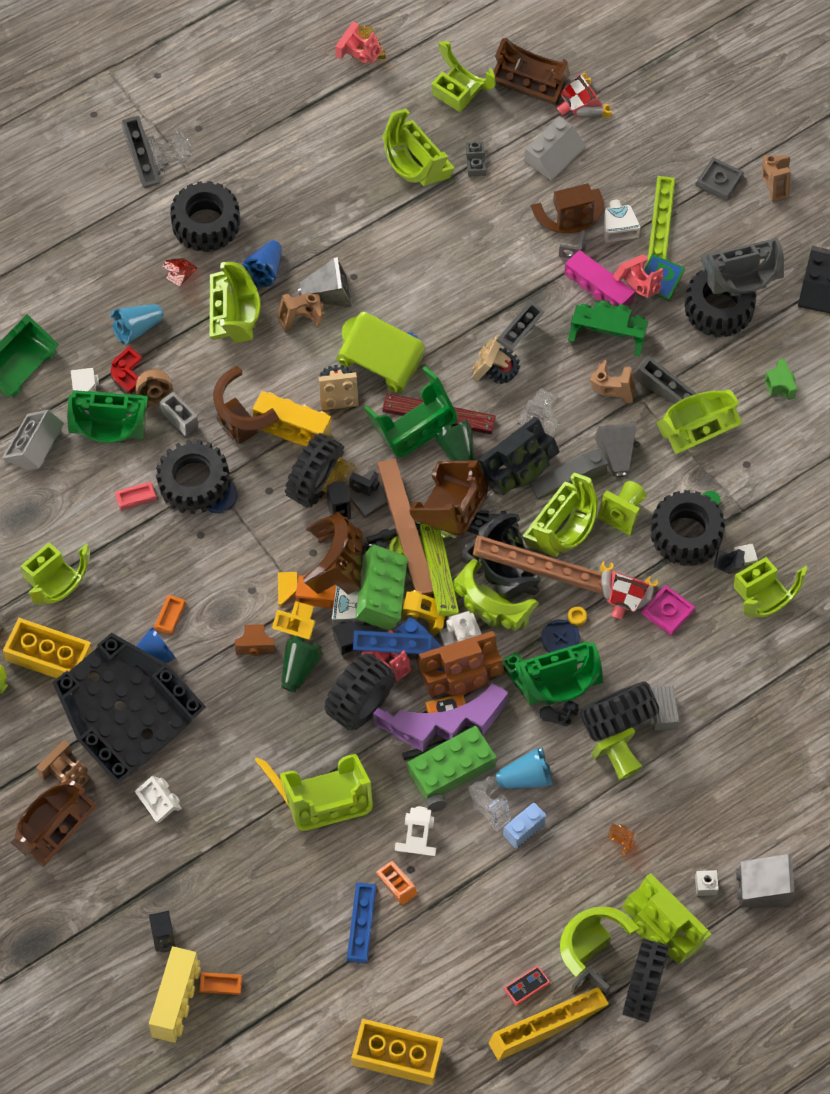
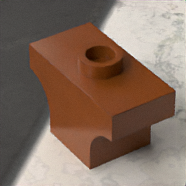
[235,624,275,656]

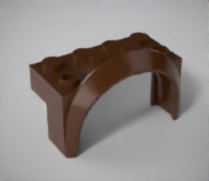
[493,38,570,106]
[303,512,363,595]

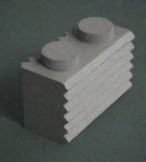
[160,392,198,436]
[649,685,679,731]

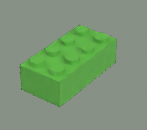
[355,544,408,630]
[407,726,496,801]

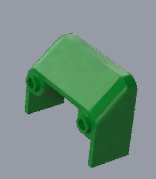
[364,366,457,458]

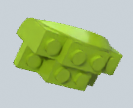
[210,262,261,344]
[656,389,743,454]
[453,559,539,632]
[622,873,712,964]

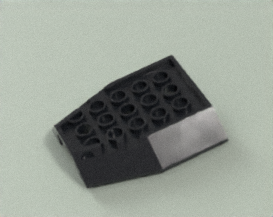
[52,633,206,784]

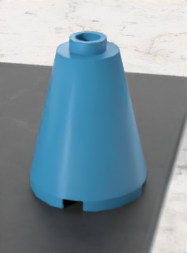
[110,304,164,345]

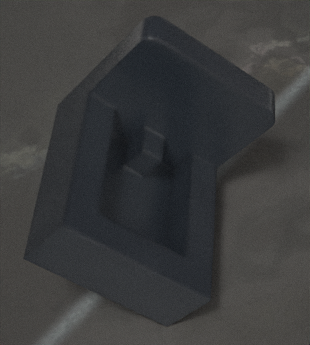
[349,472,380,496]
[714,549,745,574]

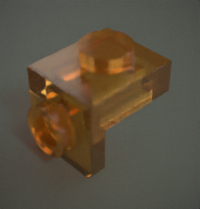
[608,823,636,857]

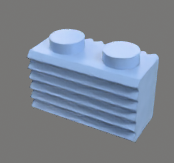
[503,803,546,848]

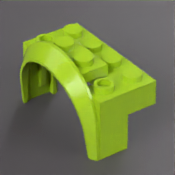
[382,108,455,186]
[522,472,599,557]

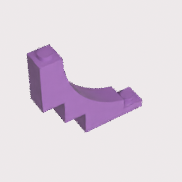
[373,684,508,752]

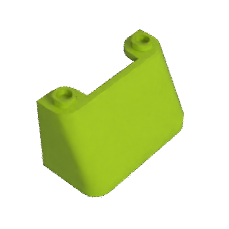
[336,312,425,394]
[280,754,373,831]

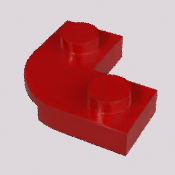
[111,346,142,395]

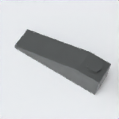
[121,115,160,188]
[496,300,544,352]
[633,355,697,404]
[530,448,608,500]

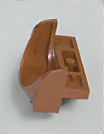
[416,631,504,697]

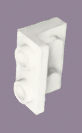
[135,776,182,823]

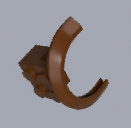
[531,183,604,233]
[213,366,279,444]

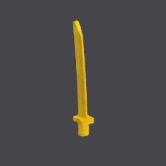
[255,758,289,806]

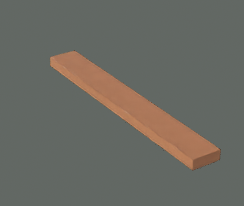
[377,458,434,596]
[473,535,604,595]

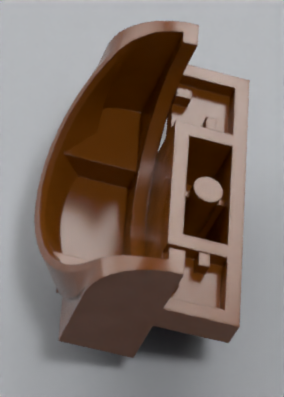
[10,779,97,867]

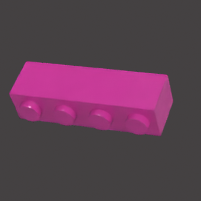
[564,250,635,306]

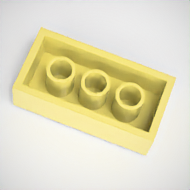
[149,946,201,1043]

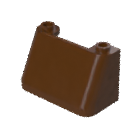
[409,460,488,535]

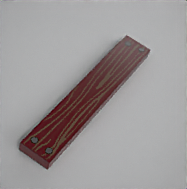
[382,393,496,435]

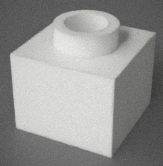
[695,870,719,896]

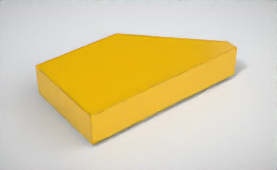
[278,572,297,607]

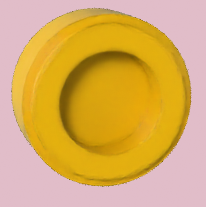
[567,607,587,627]

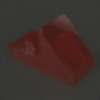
[163,258,197,286]

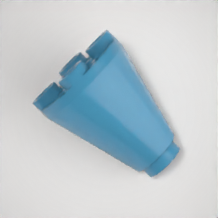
[496,747,553,789]

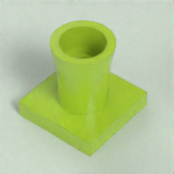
[597,481,647,536]
[591,728,643,781]

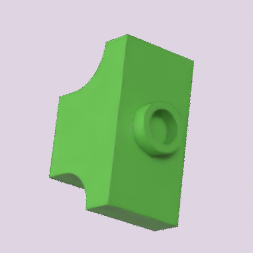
[765,358,797,400]

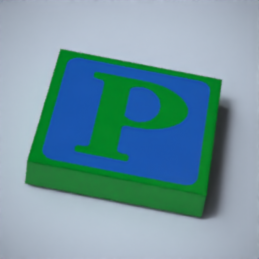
[644,254,685,301]

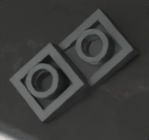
[466,141,486,176]

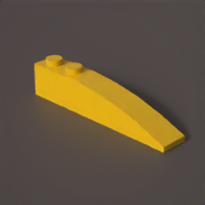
[488,987,609,1061]

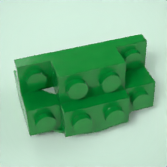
[568,300,648,357]
[67,390,148,443]
[514,641,603,706]

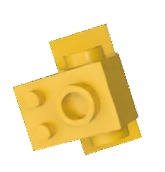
[401,591,445,636]
[272,601,316,640]

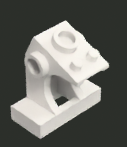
[439,611,481,646]
[395,807,437,856]

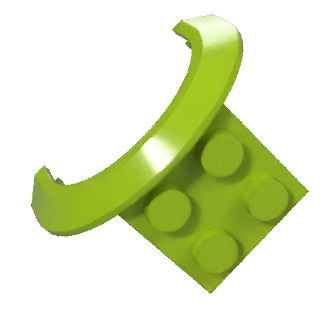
[431,41,496,113]
[20,542,90,606]
[734,557,807,618]
[560,907,640,977]

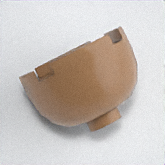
[136,369,174,406]

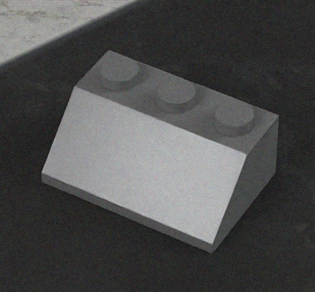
[524,116,586,181]
[2,410,64,470]

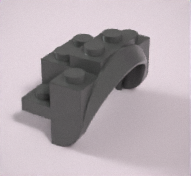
[701,238,784,296]

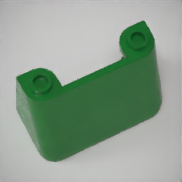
[0,314,59,398]

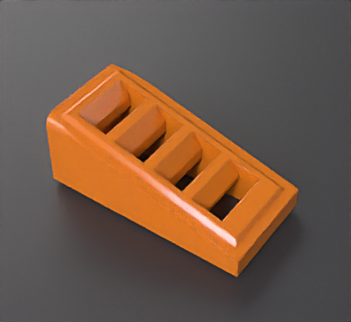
[376,861,418,905]

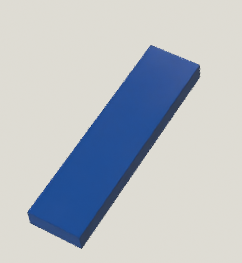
[353,630,433,654]
[347,883,376,964]

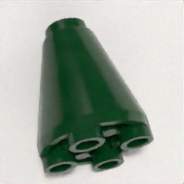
[435,420,475,461]
[281,635,324,693]

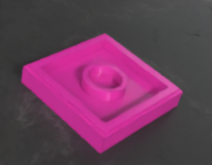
[641,585,696,636]

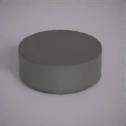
[426,795,447,812]

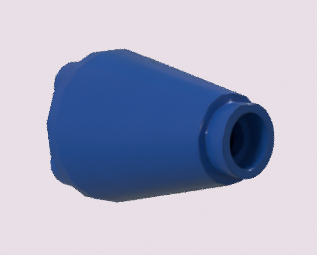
[242,240,282,288]

